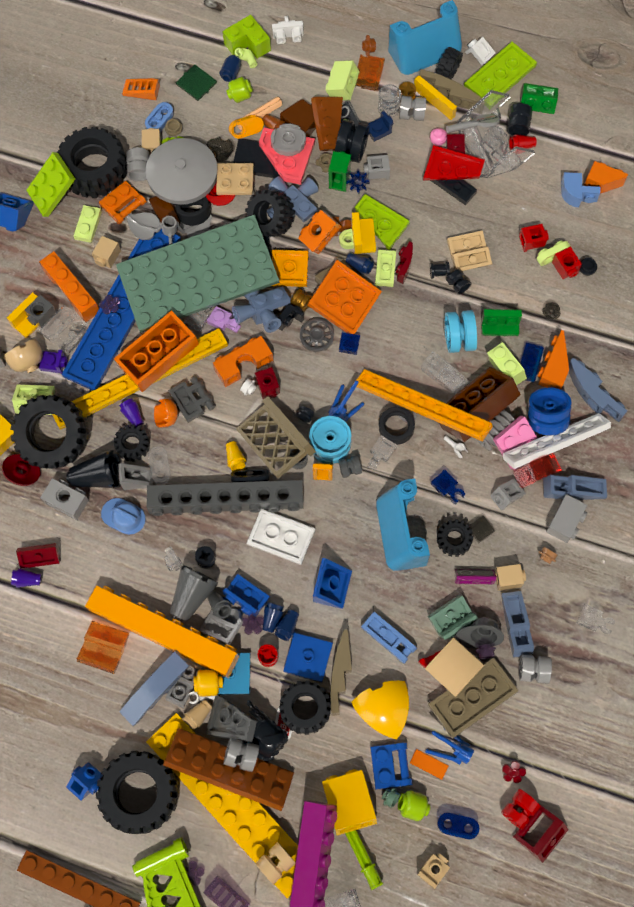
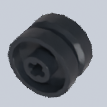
[335,119,369,163]

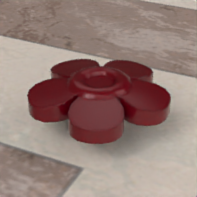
[502,761,526,783]

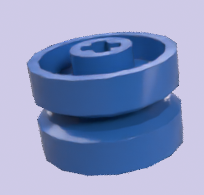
[528,387,572,436]

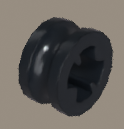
[295,406,315,423]

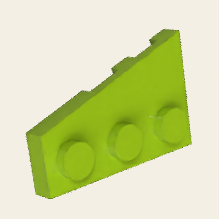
[355,194,410,250]

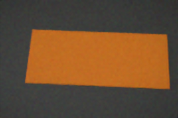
[410,749,449,780]

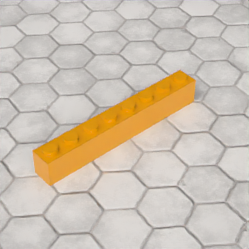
[85,585,239,679]

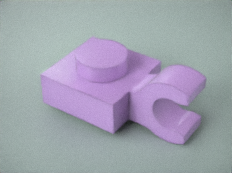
[207,306,241,333]

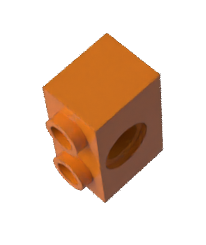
[298,210,342,254]

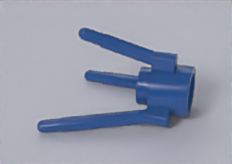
[328,380,364,422]
[425,727,474,765]

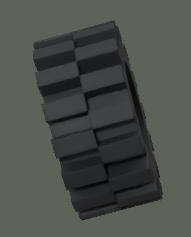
[436,47,463,80]
[114,424,150,462]
[437,519,473,557]

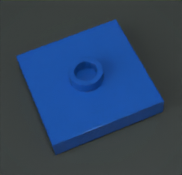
[283,633,333,683]

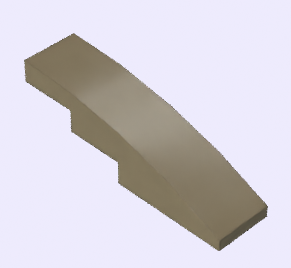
[419,69,484,112]
[331,630,352,716]

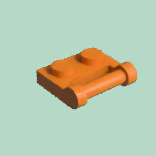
[99,181,147,224]

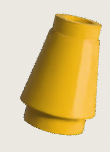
[226,441,246,471]

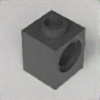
[25,295,57,328]

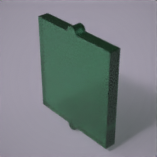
[175,64,217,101]

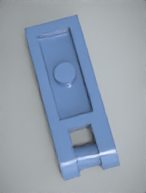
[361,612,417,664]

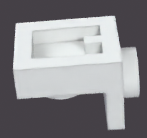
[465,37,496,65]

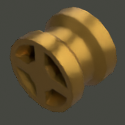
[398,82,416,102]
[290,289,312,312]

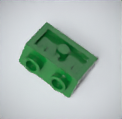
[521,83,559,114]
[482,309,522,336]

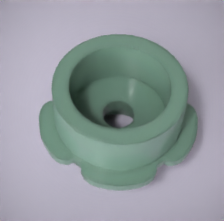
[382,788,400,808]

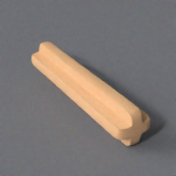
[237,97,282,130]

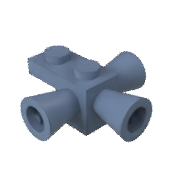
[267,176,319,222]
[232,287,290,333]

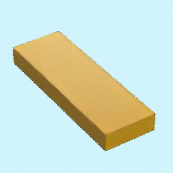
[414,75,457,120]

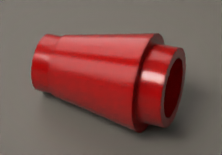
[509,134,537,152]

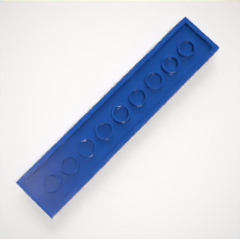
[61,229,181,391]

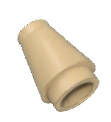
[182,700,212,731]

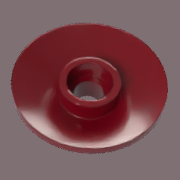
[2,454,40,486]

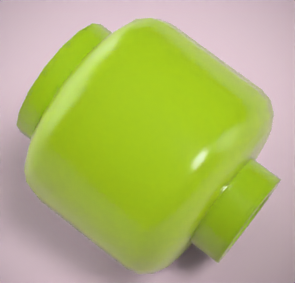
[226,77,253,103]
[397,790,430,821]

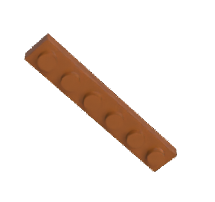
[17,850,141,907]

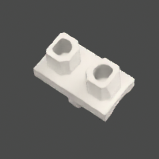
[272,16,303,44]

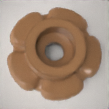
[539,547,557,564]

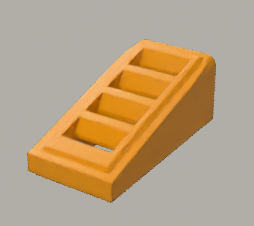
[313,463,333,481]

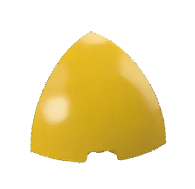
[351,680,409,740]

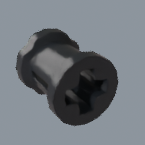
[430,261,450,279]

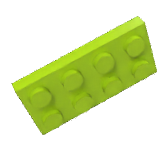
[464,42,537,108]

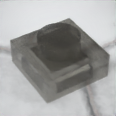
[469,516,495,543]

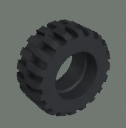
[57,127,128,198]
[10,395,89,469]
[96,751,179,834]

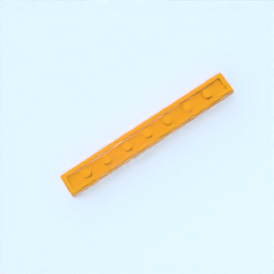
[356,369,493,442]

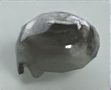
[206,136,234,162]

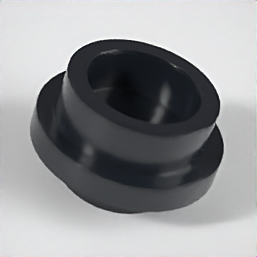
[579,258,597,276]

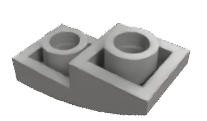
[166,662,202,708]

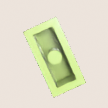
[326,60,360,100]
[487,342,527,385]

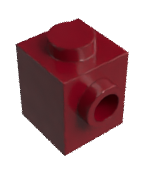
[255,367,280,399]

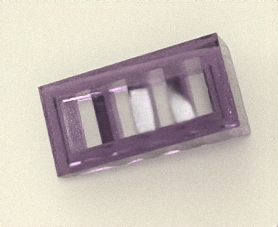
[203,875,250,907]

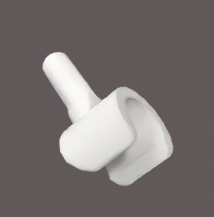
[444,436,468,458]
[188,692,215,705]

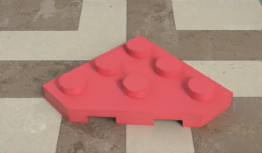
[259,128,315,185]

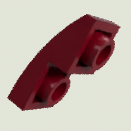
[396,241,413,284]

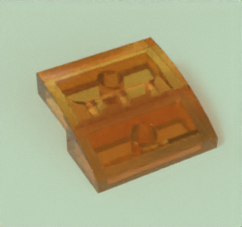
[76,621,129,674]

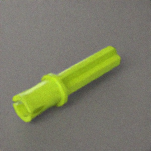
[345,830,383,890]

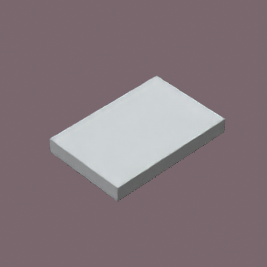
[247,509,315,565]

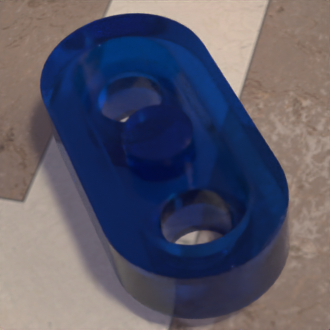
[437,813,480,840]

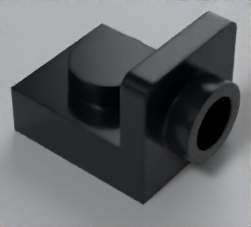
[278,303,304,331]

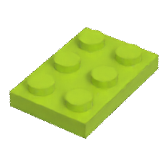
[26,152,75,217]

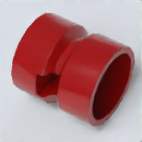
[501,789,541,830]

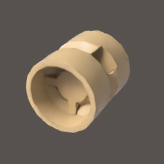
[255,842,296,885]

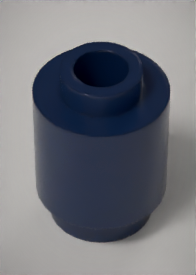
[219,55,241,82]

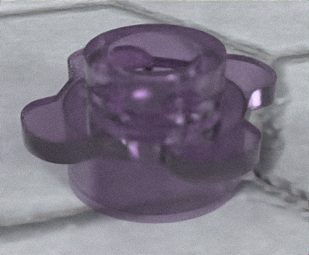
[475,644,496,659]

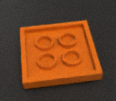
[307,260,382,336]

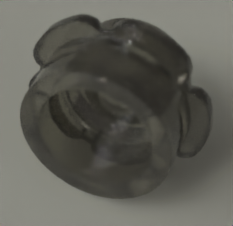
[542,302,561,320]

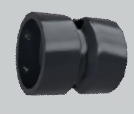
[507,103,533,136]

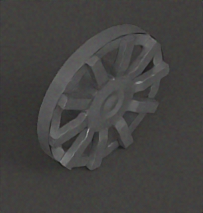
[300,319,334,352]

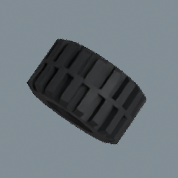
[245,190,295,237]
[279,680,331,735]

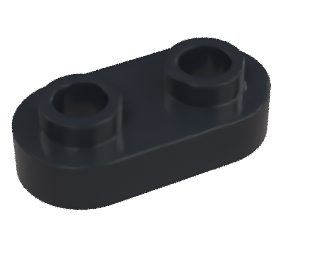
[231,468,270,482]

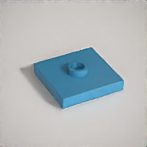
[209,653,251,695]

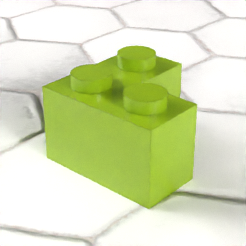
[222,14,271,59]

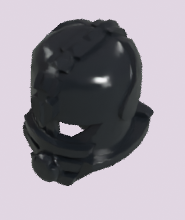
[242,700,288,762]

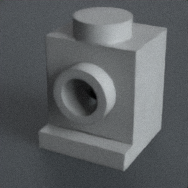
[363,155,390,180]

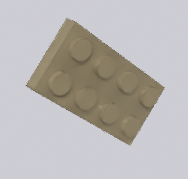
[428,658,519,739]

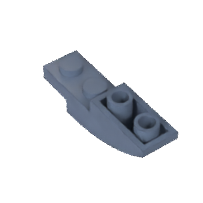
[569,358,627,422]

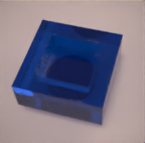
[339,332,360,355]

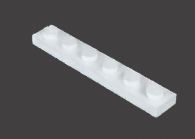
[503,413,611,469]

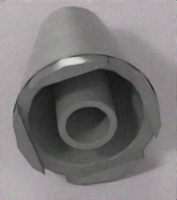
[170,565,218,623]

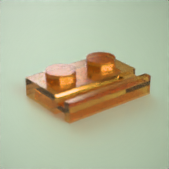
[355,54,385,91]

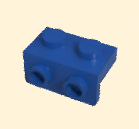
[223,574,270,617]

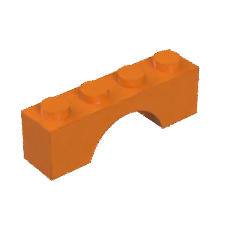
[39,251,99,323]

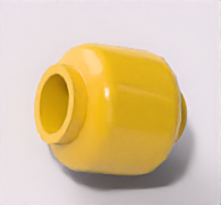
[193,669,223,697]

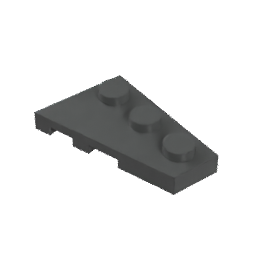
[206,695,257,742]

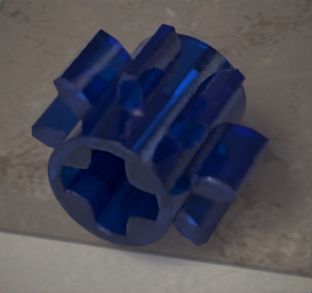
[347,170,370,194]

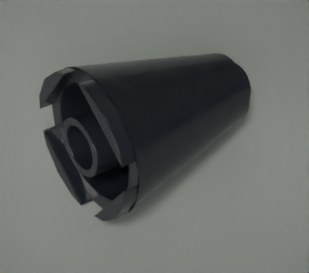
[66,450,121,488]

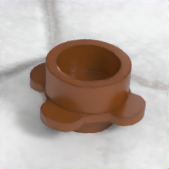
[362,35,376,56]

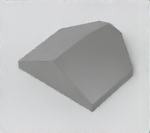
[199,608,243,645]

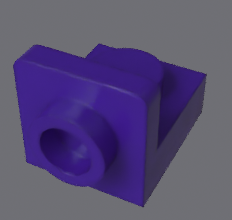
[39,350,68,374]

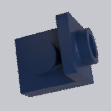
[367,111,394,142]

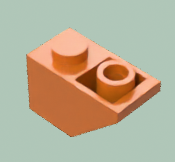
[584,161,628,194]

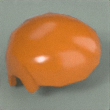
[154,399,178,428]

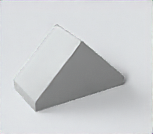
[118,463,153,490]

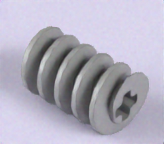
[478,410,515,451]

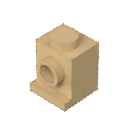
[417,853,450,889]

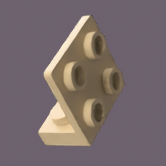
[216,163,255,195]

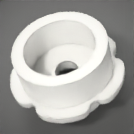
[240,378,257,396]

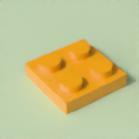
[271,250,308,287]

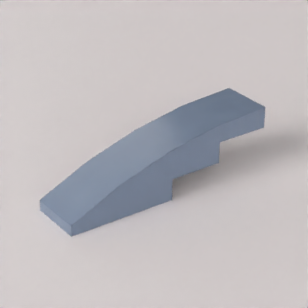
[119,650,190,726]

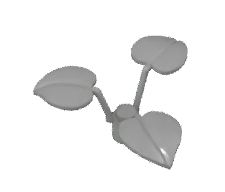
[127,212,212,245]

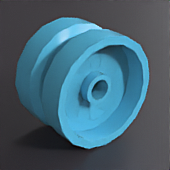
[444,310,477,353]
[309,416,352,464]

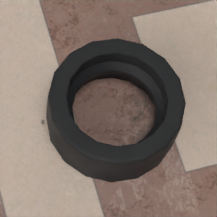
[175,196,211,226]
[379,406,415,445]

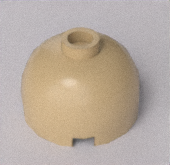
[4,339,43,374]

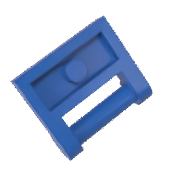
[370,743,413,790]

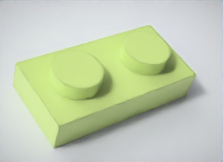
[74,205,102,243]
[375,250,396,287]

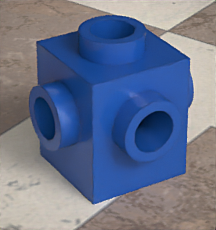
[66,762,103,801]

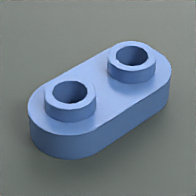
[145,102,174,131]

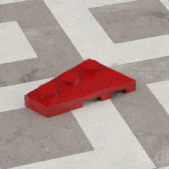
[423,145,485,181]

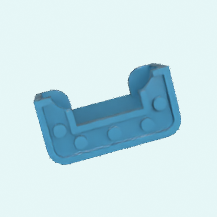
[388,0,462,75]
[376,479,430,571]

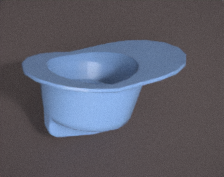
[101,498,145,535]

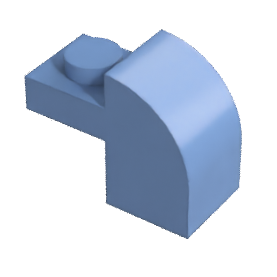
[561,172,600,208]

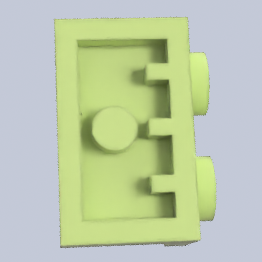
[12,384,55,415]

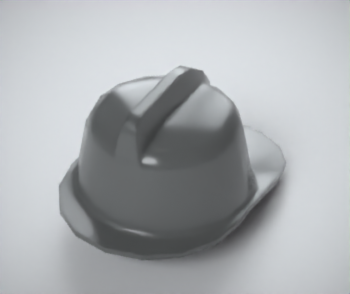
[455,617,504,648]

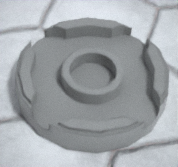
[271,124,306,156]

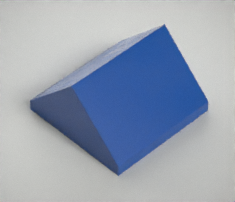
[313,558,352,609]

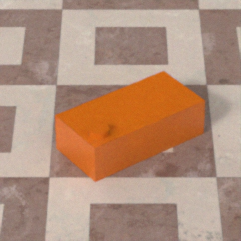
[114,310,199,392]

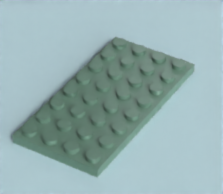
[116,215,280,333]

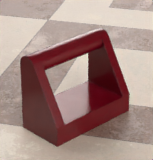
[513,805,569,863]

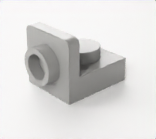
[491,478,526,511]

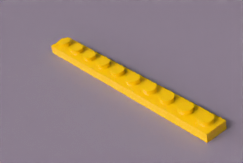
[52,328,228,430]

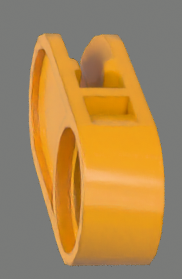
[229,115,264,139]

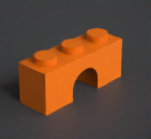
[213,336,274,387]

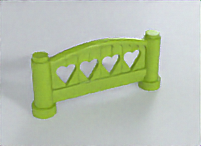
[132,837,201,907]

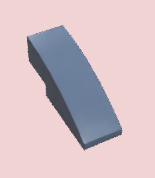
[543,475,607,500]
[501,591,534,657]

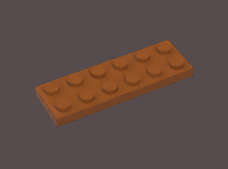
[163,728,294,811]

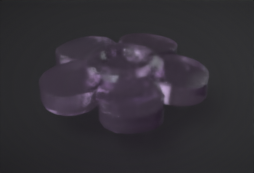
[99,295,120,315]
[242,614,263,635]
[184,861,204,886]

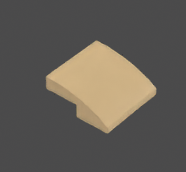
[447,230,492,271]
[425,638,484,697]

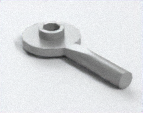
[446,114,500,133]

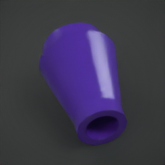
[119,398,144,427]
[11,568,41,588]

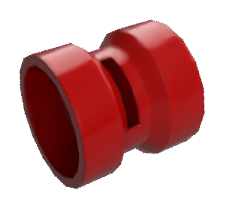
[257,644,278,667]

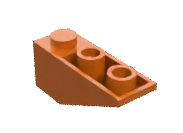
[538,330,569,390]

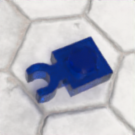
[430,469,465,505]

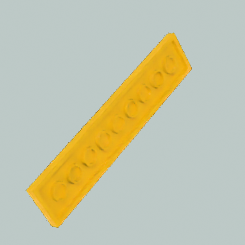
[146,713,298,899]

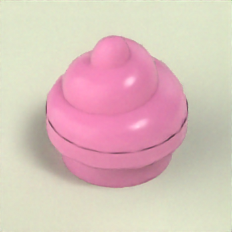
[430,128,447,146]

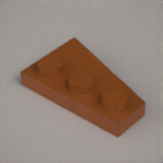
[311,97,343,151]

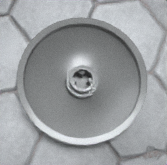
[146,138,218,205]

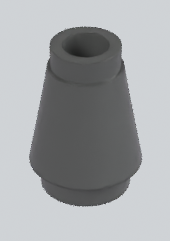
[207,591,231,618]

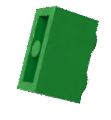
[328,151,351,192]

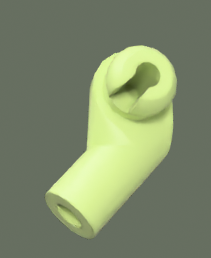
[235,47,258,68]

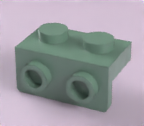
[427,594,478,640]

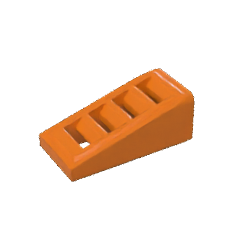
[122,78,160,100]

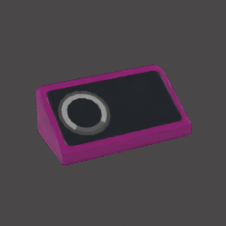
[455,569,497,585]

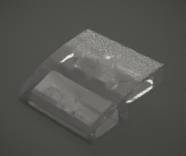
[39,305,90,355]

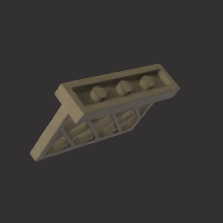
[236,396,316,479]

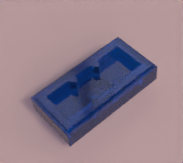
[520,342,544,383]

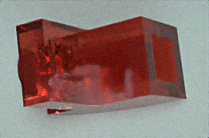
[513,453,562,489]

